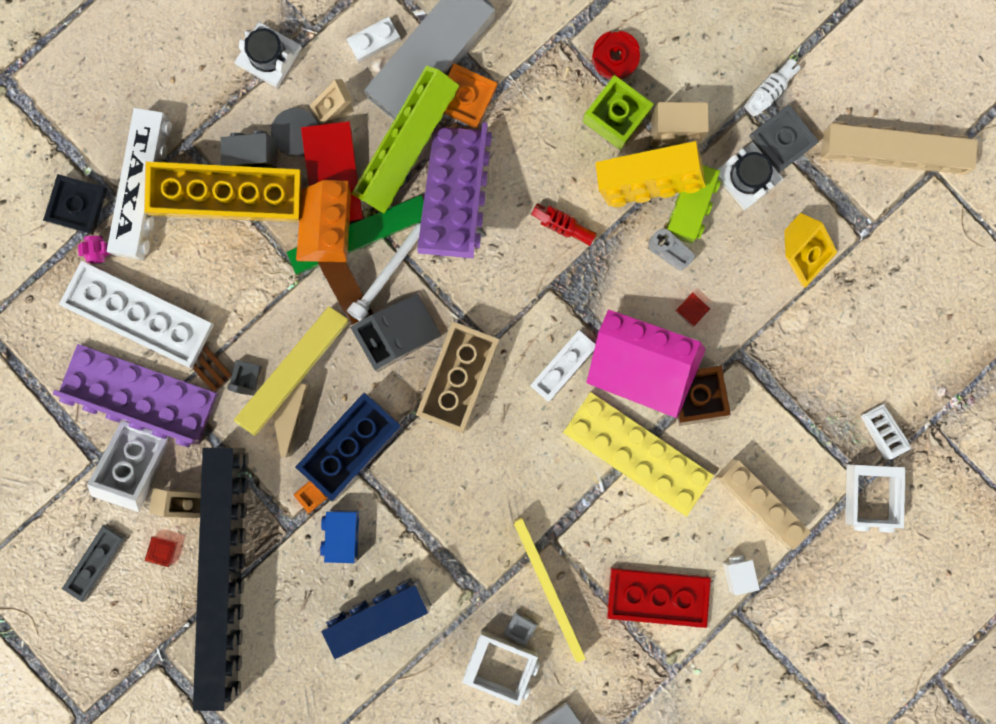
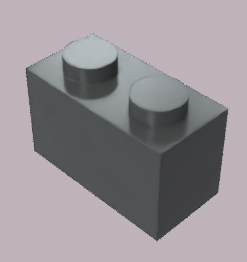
[221,130,277,168]

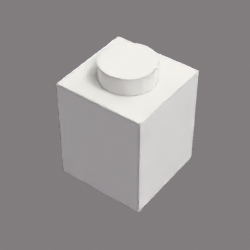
[723,555,760,596]

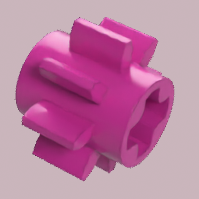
[78,236,111,264]

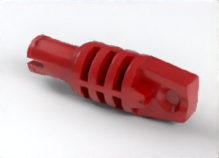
[531,203,597,246]

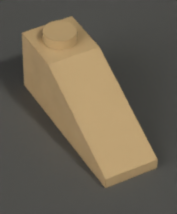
[273,383,310,457]

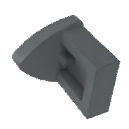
[227,360,262,396]

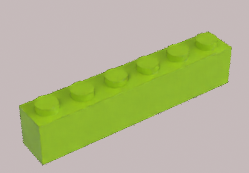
[351,65,460,213]

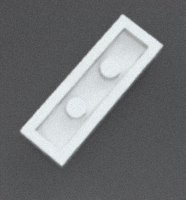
[530,330,595,402]

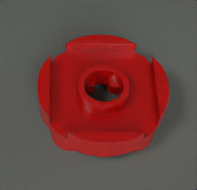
[591,31,640,80]

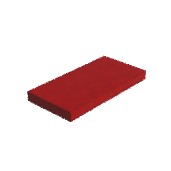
[301,121,363,221]
[606,567,711,628]

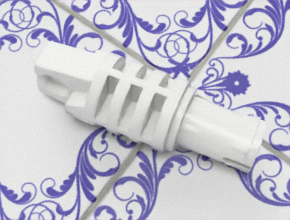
[744,59,801,117]

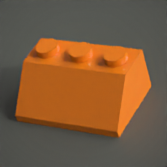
[296,180,351,262]

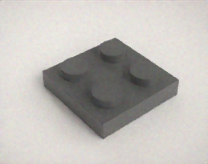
[749,104,819,173]

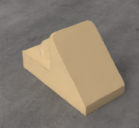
[310,79,353,125]

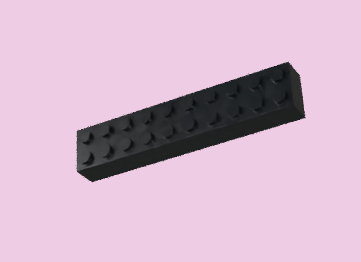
[193,447,249,711]

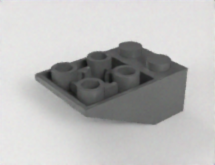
[350,293,442,372]

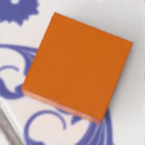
[293,481,328,514]

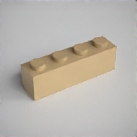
[715,460,811,550]

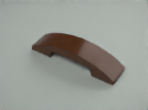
[317,261,373,325]

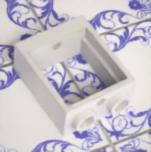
[845,464,905,533]
[462,630,540,706]

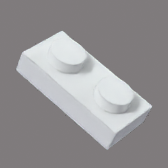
[346,17,401,63]

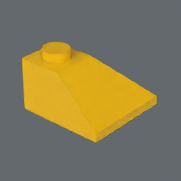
[784,213,837,288]

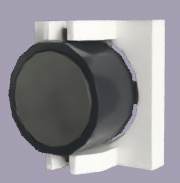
[234,22,302,88]
[718,142,783,211]

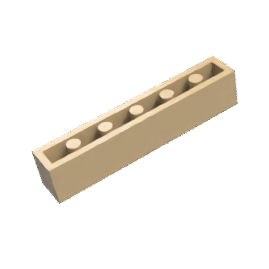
[821,121,978,175]

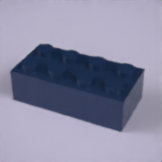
[295,392,404,501]
[321,577,432,660]

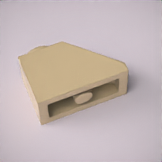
[149,488,201,518]

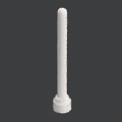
[347,223,421,321]

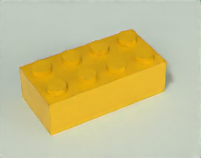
[595,141,706,208]

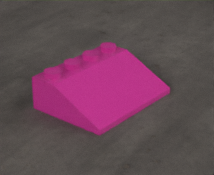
[586,309,706,418]

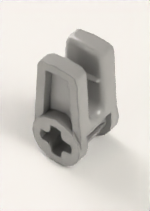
[648,229,695,271]

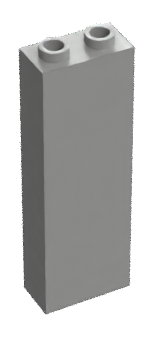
[364,0,495,120]

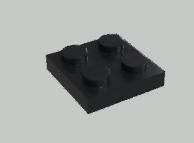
[43,174,108,235]

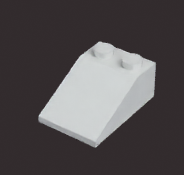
[87,420,169,512]

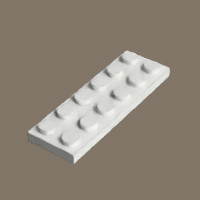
[59,261,214,368]

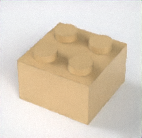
[651,102,708,149]

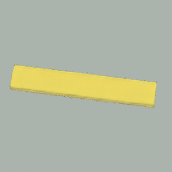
[234,306,349,436]
[514,517,586,663]

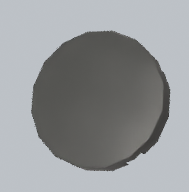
[271,108,318,157]

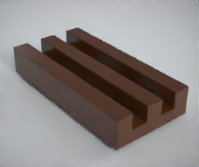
[192,344,232,393]

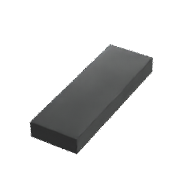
[62,524,127,602]

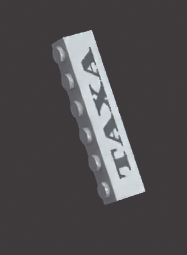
[106,108,172,261]

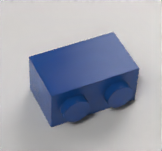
[320,510,359,563]

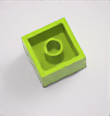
[583,75,654,151]

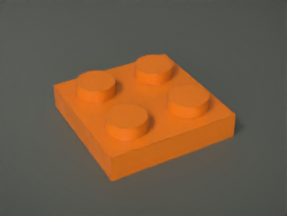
[443,63,498,129]

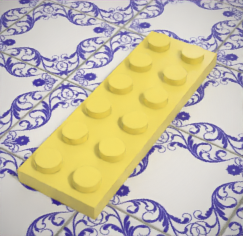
[563,392,714,517]

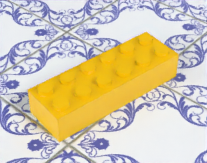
[144,162,302,223]

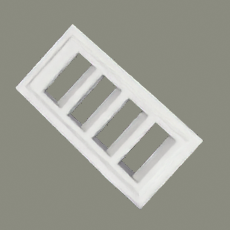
[860,404,911,460]

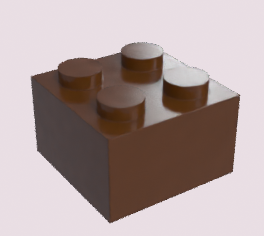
[678,366,731,426]

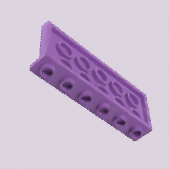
[417,122,492,258]
[53,344,218,447]

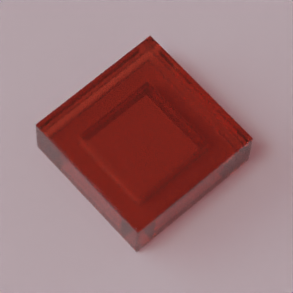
[675,292,711,327]
[145,536,178,567]

